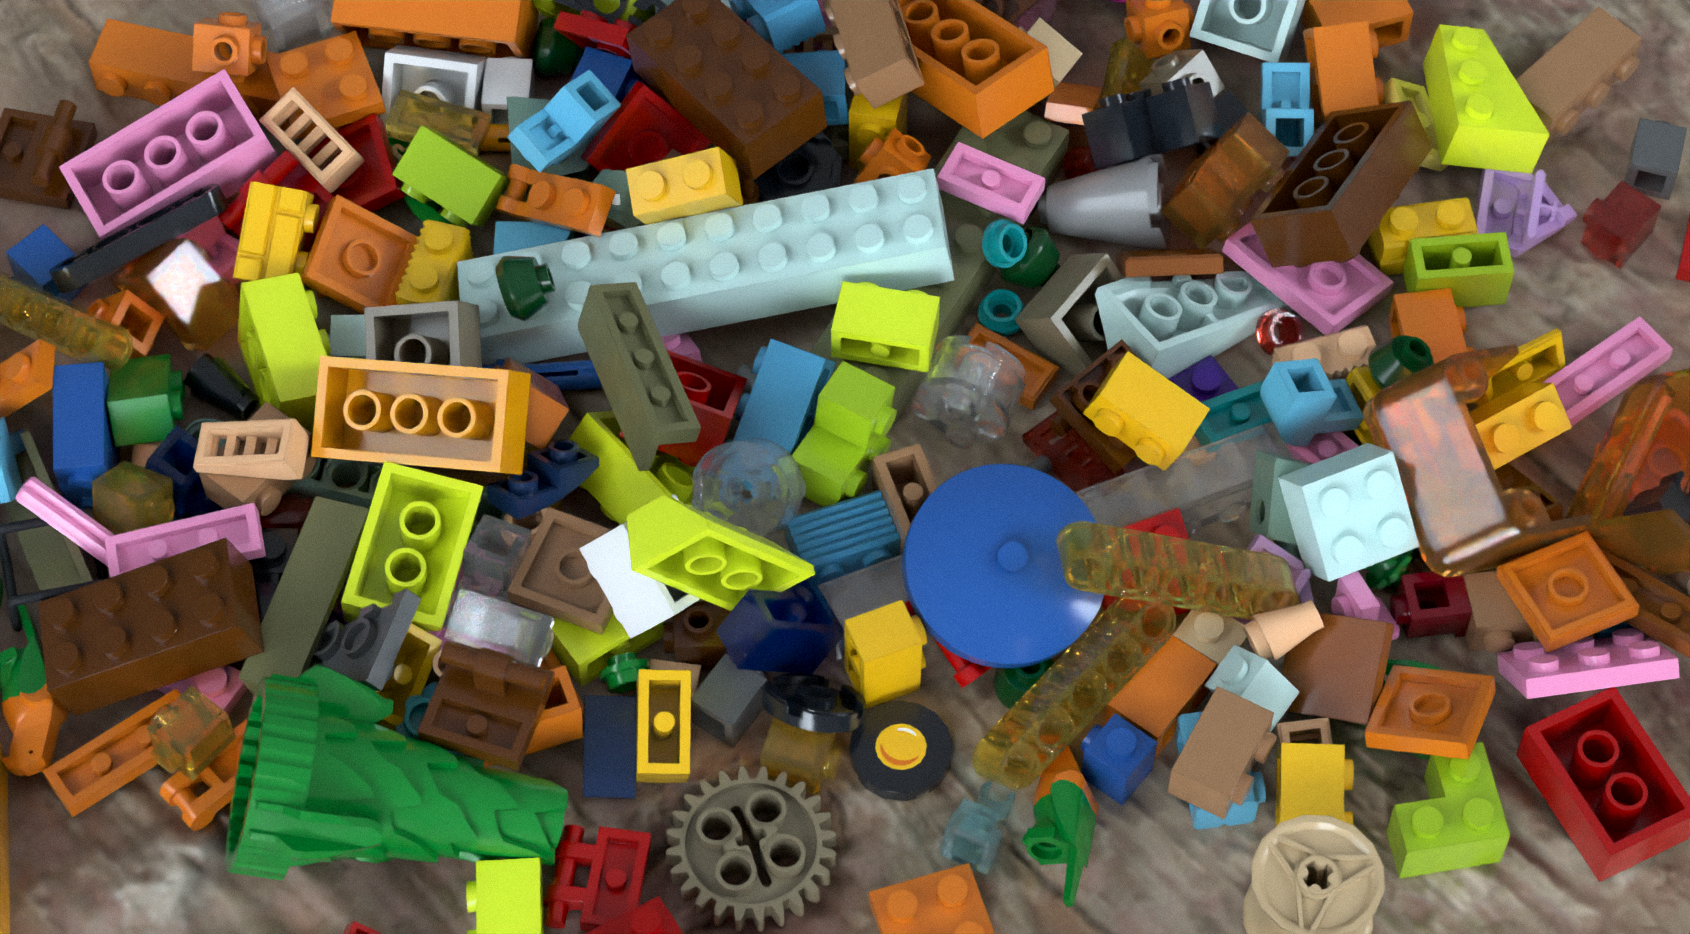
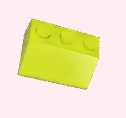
[237,272,331,436]
[569,411,739,525]
[341,461,484,632]
[626,494,815,614]

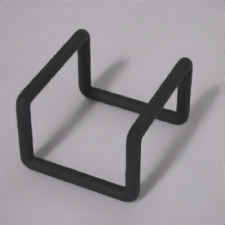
[0,508,108,632]

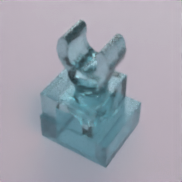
[940,782,1015,875]

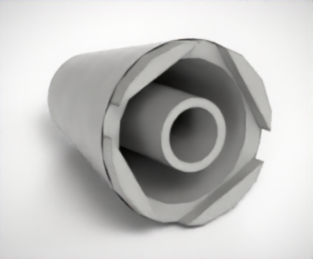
[1038,154,1170,250]

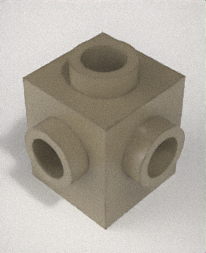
[1139,49,1225,97]

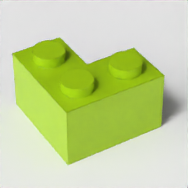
[785,361,897,507]
[1386,742,1510,879]

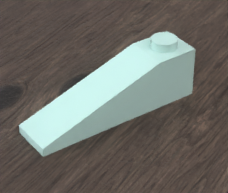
[1095,271,1293,379]

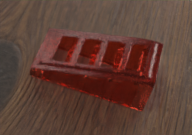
[1022,410,1127,507]

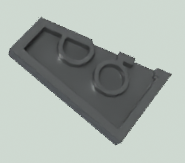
[308,588,421,691]

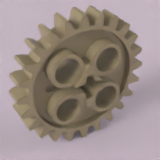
[666,766,836,931]

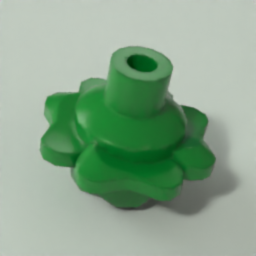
[1365,549,1413,590]

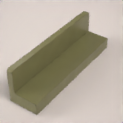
[578,282,701,471]
[4,430,93,591]
[238,496,369,695]

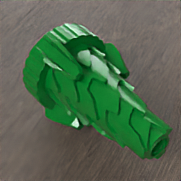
[225,664,568,881]

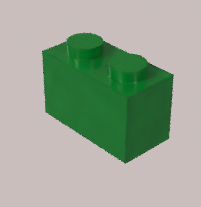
[107,354,186,447]

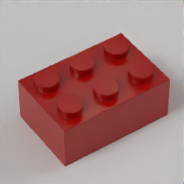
[1516,687,1690,882]

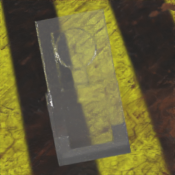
[443,514,531,643]
[444,588,555,667]

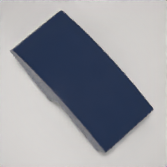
[487,440,599,519]
[582,695,636,799]

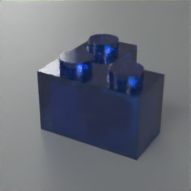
[716,576,844,674]

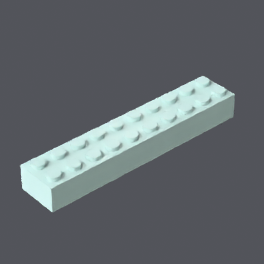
[457,168,955,365]

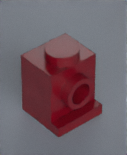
[1390,568,1472,639]

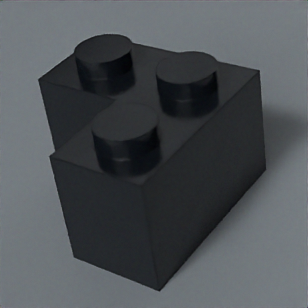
[1081,77,1224,170]

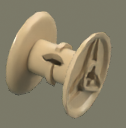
[1243,815,1385,934]

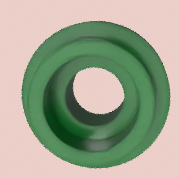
[599,652,650,694]

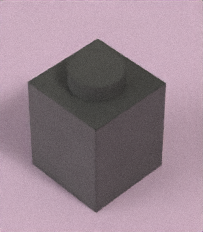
[1622,118,1687,200]
[691,654,768,748]

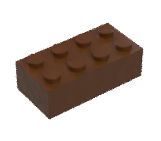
[626,0,827,180]
[1250,100,1432,268]
[38,537,264,716]

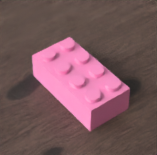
[59,69,278,240]

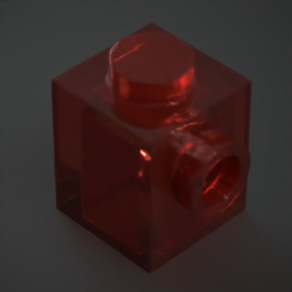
[1581,180,1661,269]

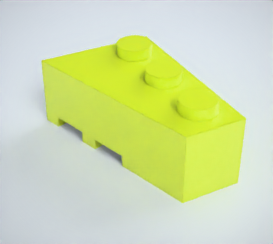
[1422,24,1550,174]

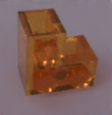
[1161,112,1289,250]
[108,238,240,351]

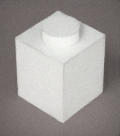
[481,56,536,124]

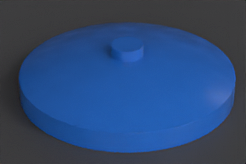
[902,464,1108,668]

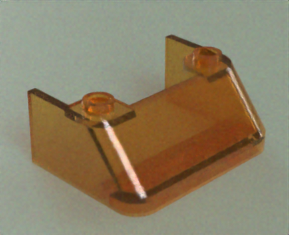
[1363,344,1594,577]
[1564,368,1690,575]

